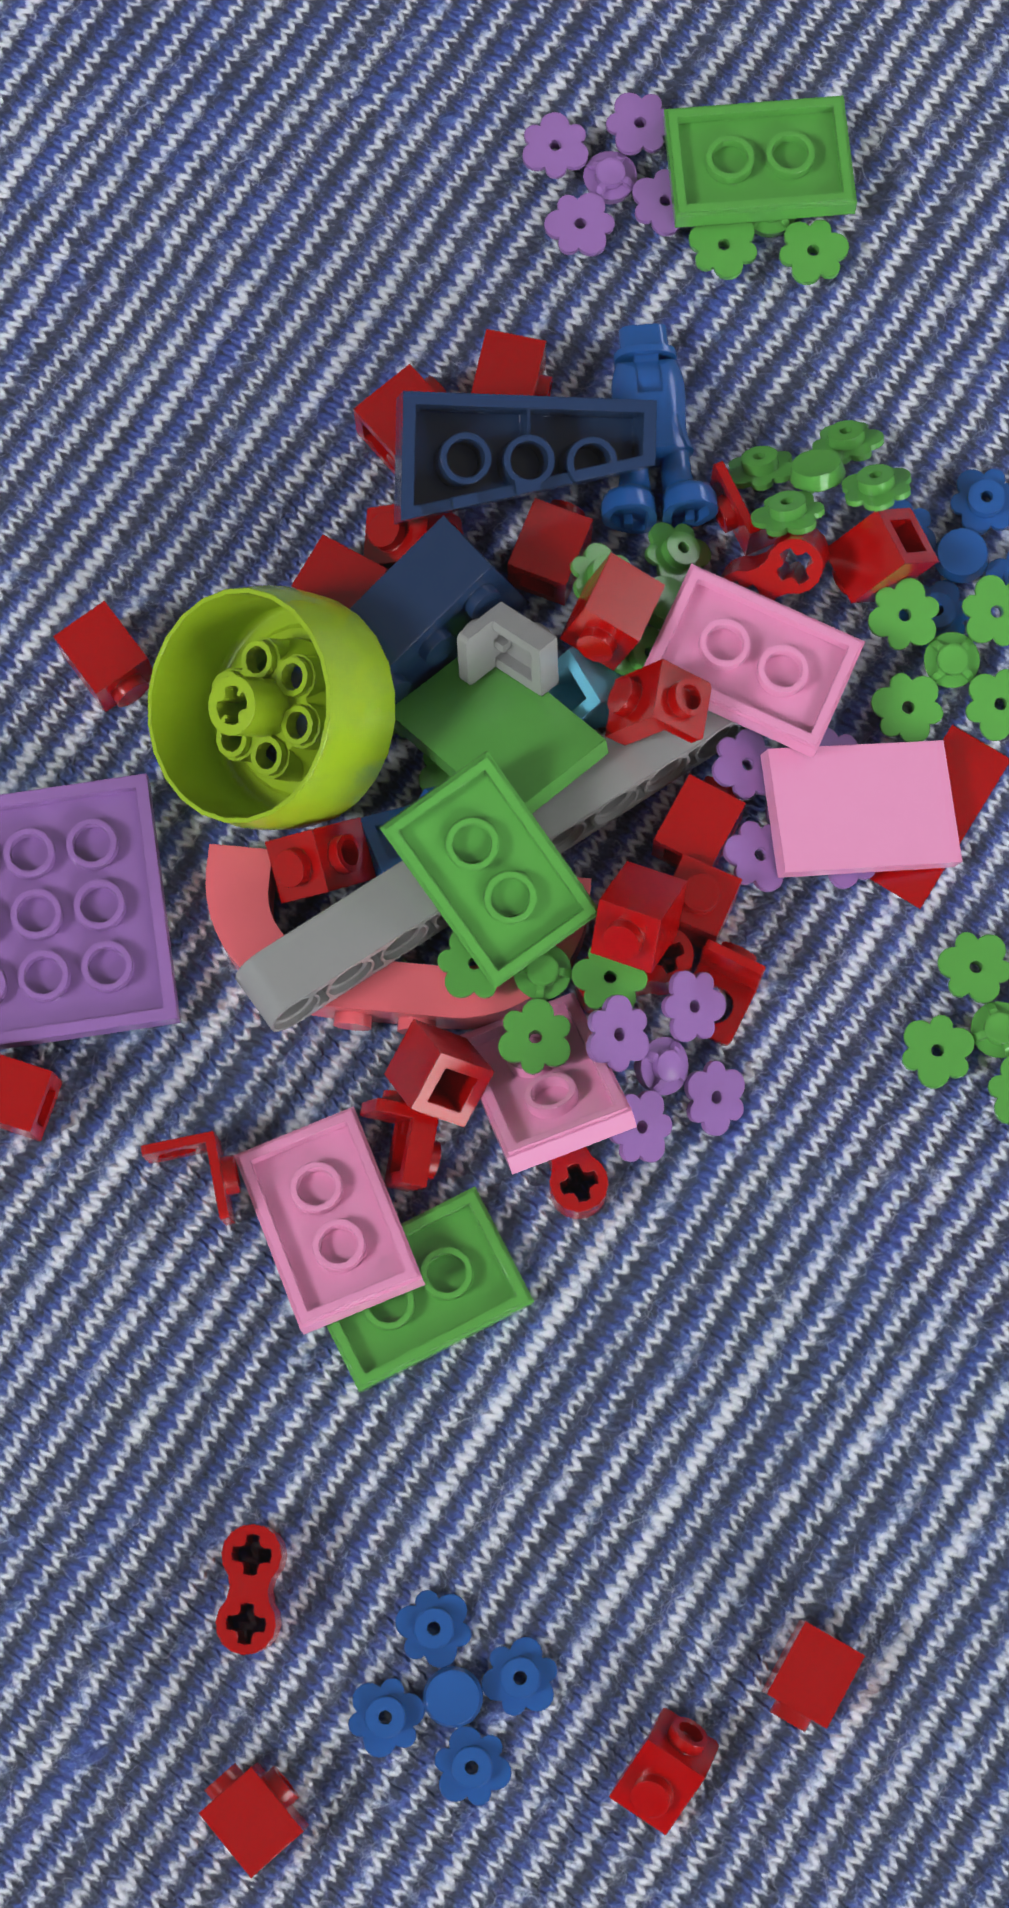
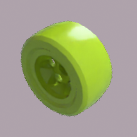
[148,585,395,830]

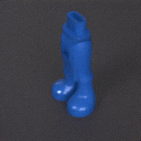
[601,323,718,534]

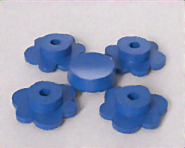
[889,469,1009,648]
[348,1590,557,1806]

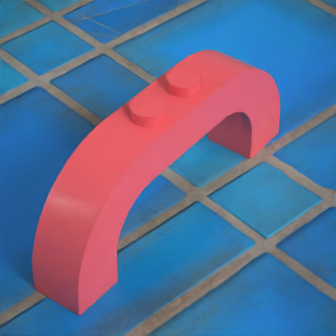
[205,844,592,1034]

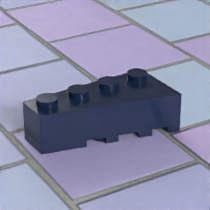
[394,391,657,525]
[291,515,530,737]

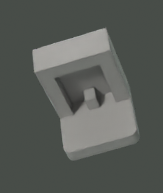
[457,602,559,697]

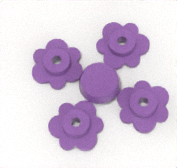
[523,93,680,256]
[712,728,875,892]
[586,971,745,1163]

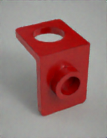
[710,461,777,556]
[694,939,766,1046]
[140,1131,241,1226]

